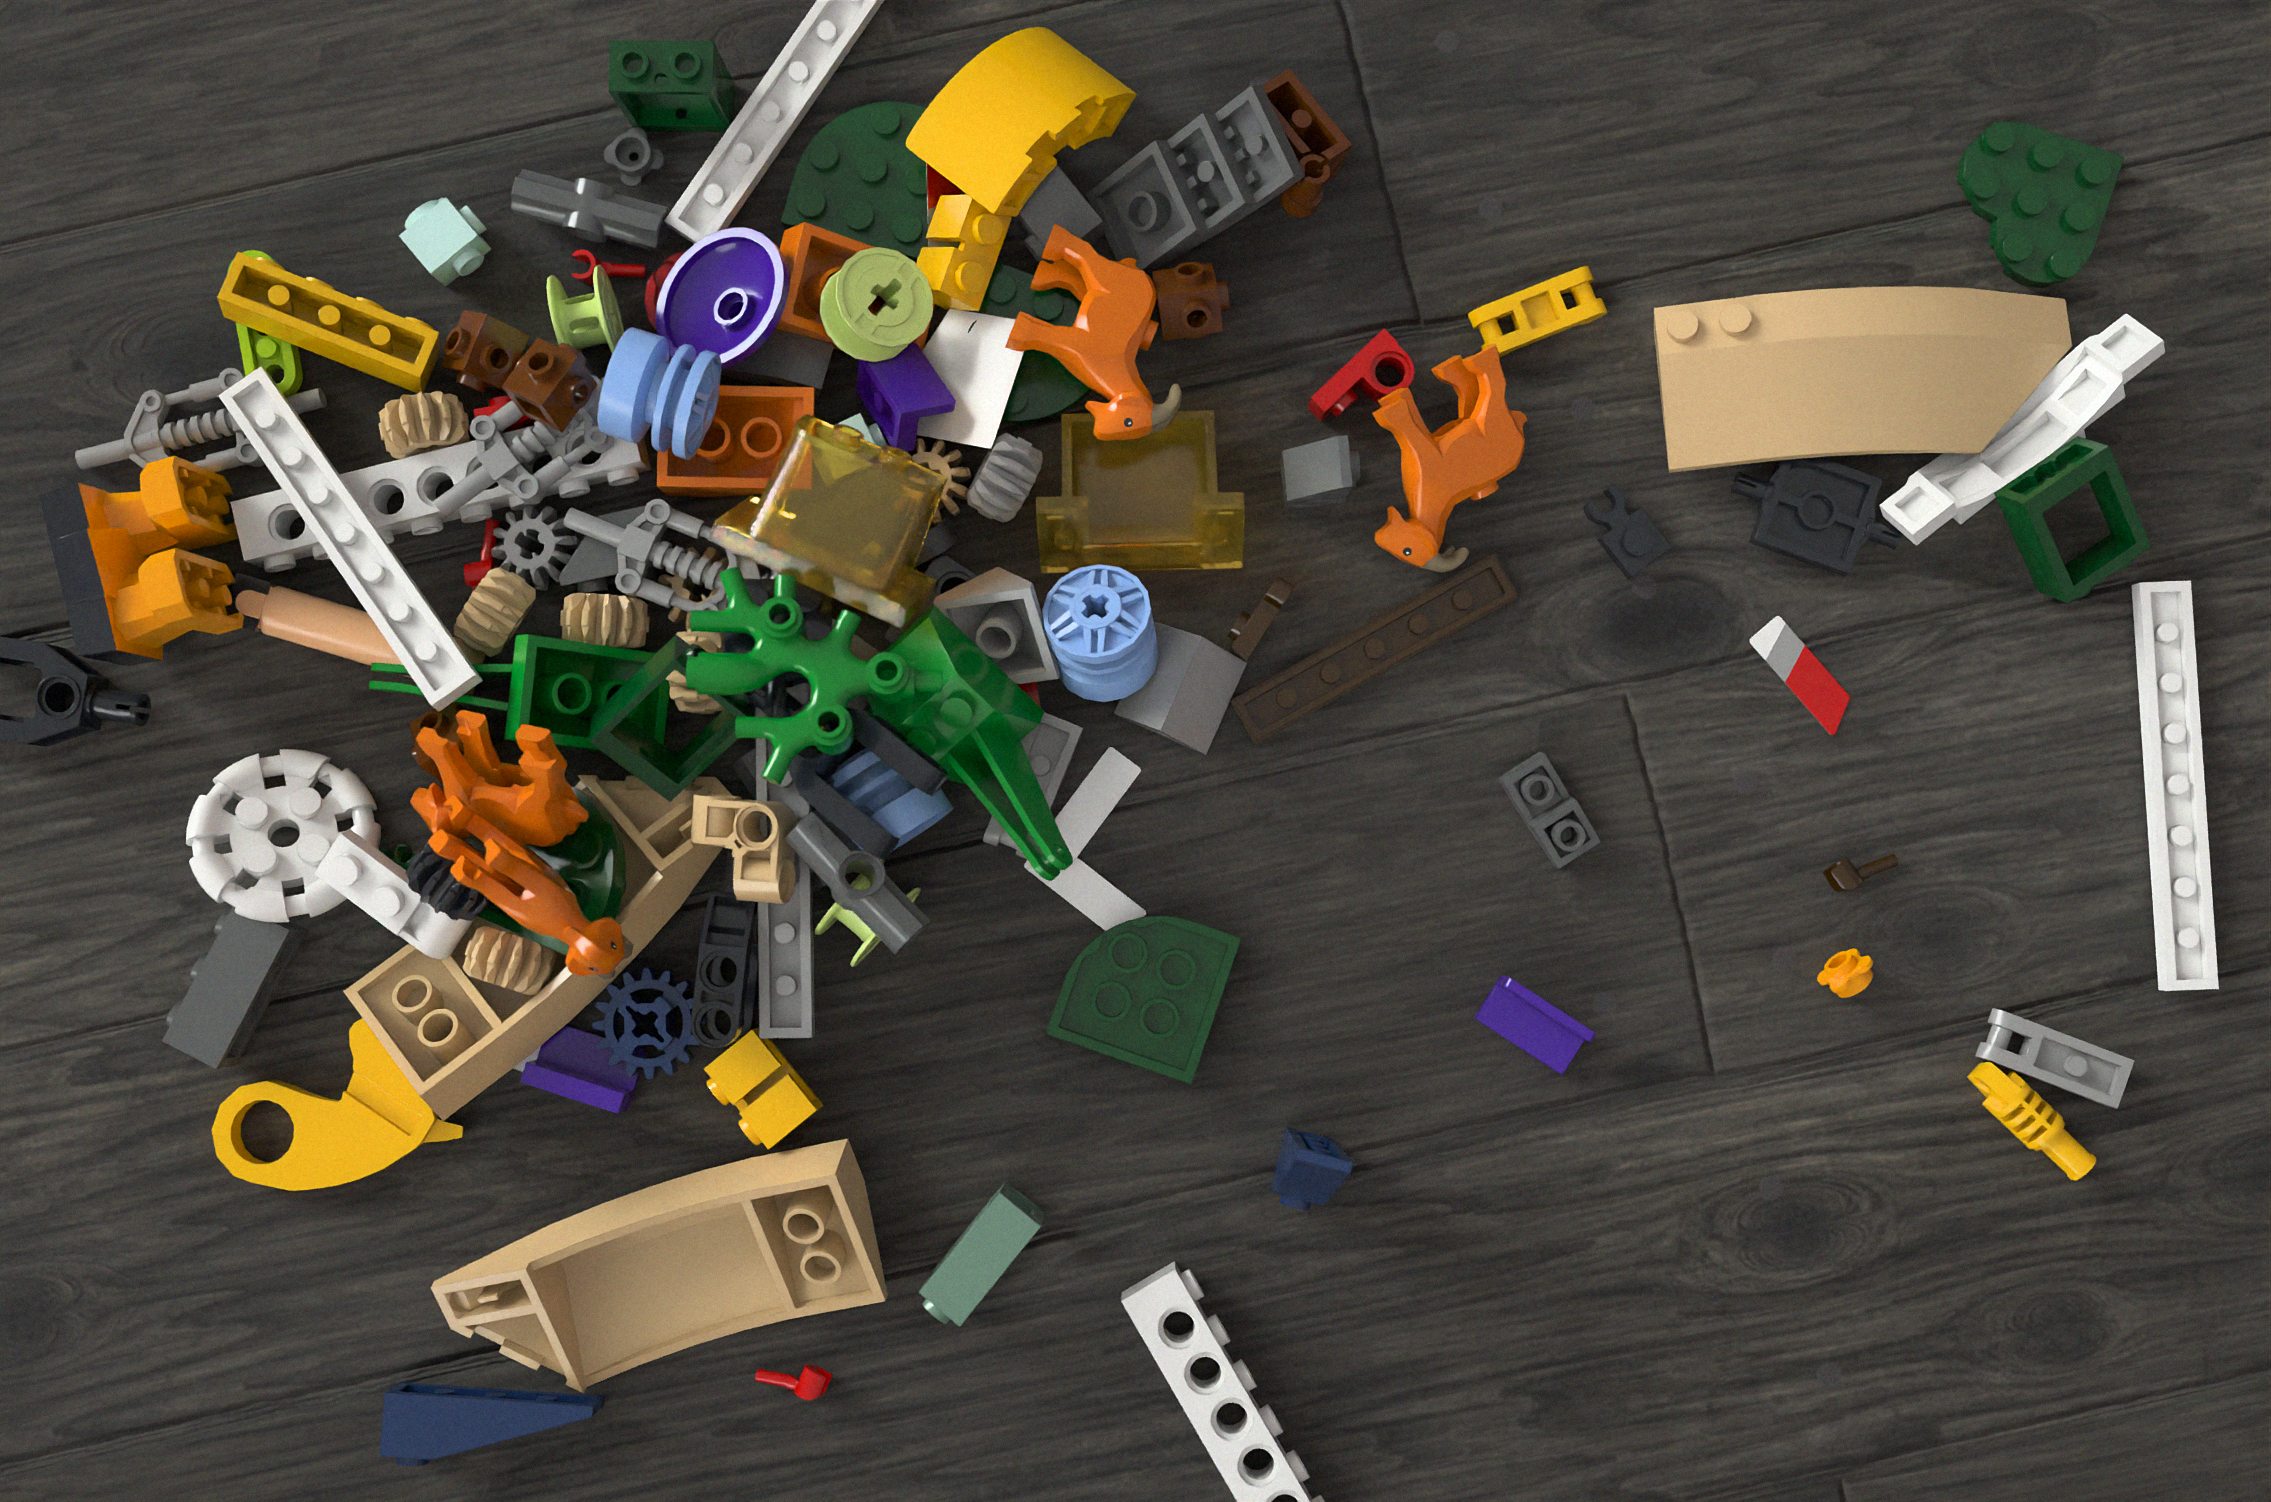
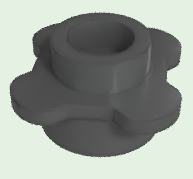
[604,127,664,187]

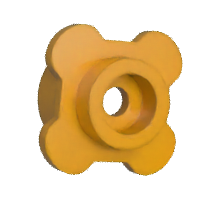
[1817,948,1873,998]

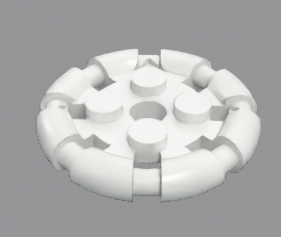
[186,749,381,923]

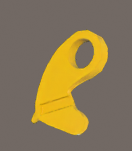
[212,1018,463,1191]

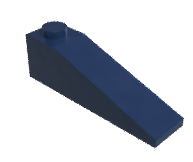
[1271,1127,1353,1210]
[379,1382,604,1466]

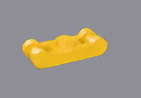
[1468,266,1607,358]

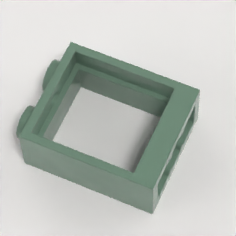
[919,1180,1045,1326]

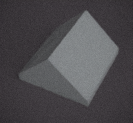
[933,567,1060,684]
[1114,622,1247,755]

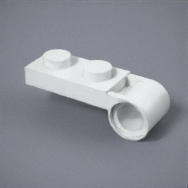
[314,829,476,960]

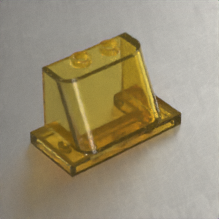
[1036,410,1245,573]
[708,414,948,628]

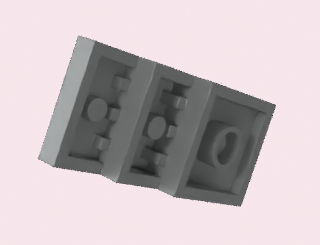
[1086,85,1305,274]

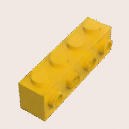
[217,252,441,393]

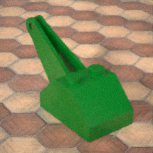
[865,605,1073,881]
[369,634,670,753]

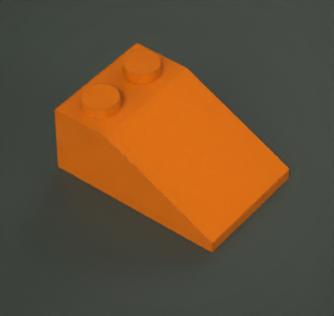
[775,222,935,351]
[657,385,815,497]

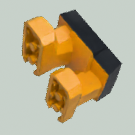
[39,456,244,666]

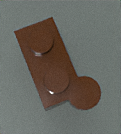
[1262,68,1352,218]

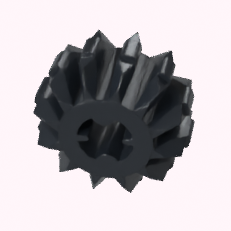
[406,843,492,921]

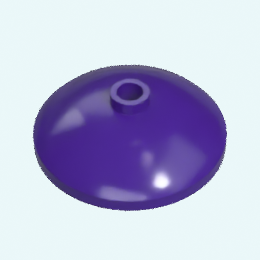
[655,228,789,369]

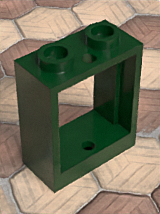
[608,40,735,132]
[1994,436,2151,603]
[589,635,755,802]

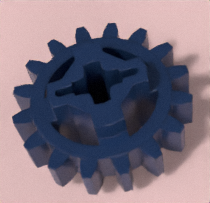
[592,967,707,1080]

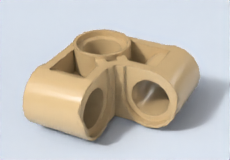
[691,794,797,904]

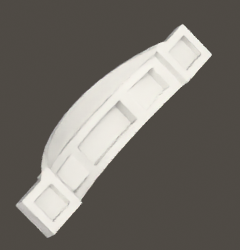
[1879,314,2165,545]

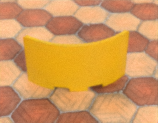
[906,27,1137,217]

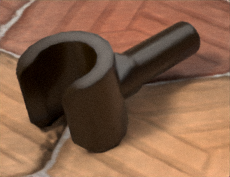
[1823,854,1898,892]

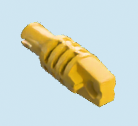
[1967,1062,2096,1181]

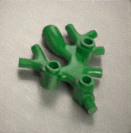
[686,567,943,786]

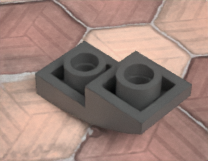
[721,330,834,397]
[1497,751,1601,869]

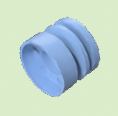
[598,327,722,460]
[1042,564,1160,702]
[832,748,954,851]

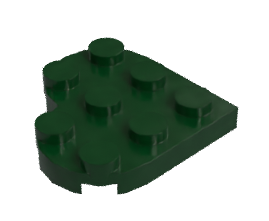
[1957,122,2124,288]

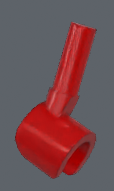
[571,250,646,286]
[464,519,499,591]
[755,1364,832,1401]

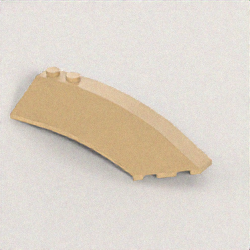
[1654,286,2072,473]
[343,775,732,1121]
[431,1138,888,1393]

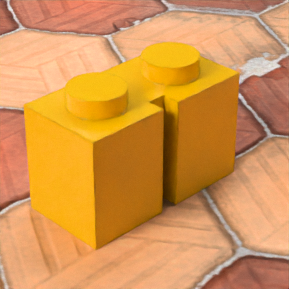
[916,195,1012,311]
[704,1027,824,1150]

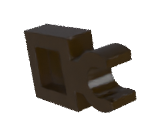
[1227,576,1295,662]

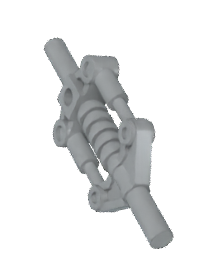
[75,368,327,472]
[433,376,613,518]
[564,499,762,613]

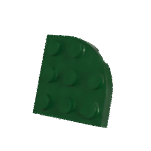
[781,102,928,262]
[967,261,1092,425]
[477,786,626,955]
[1046,916,1241,1084]

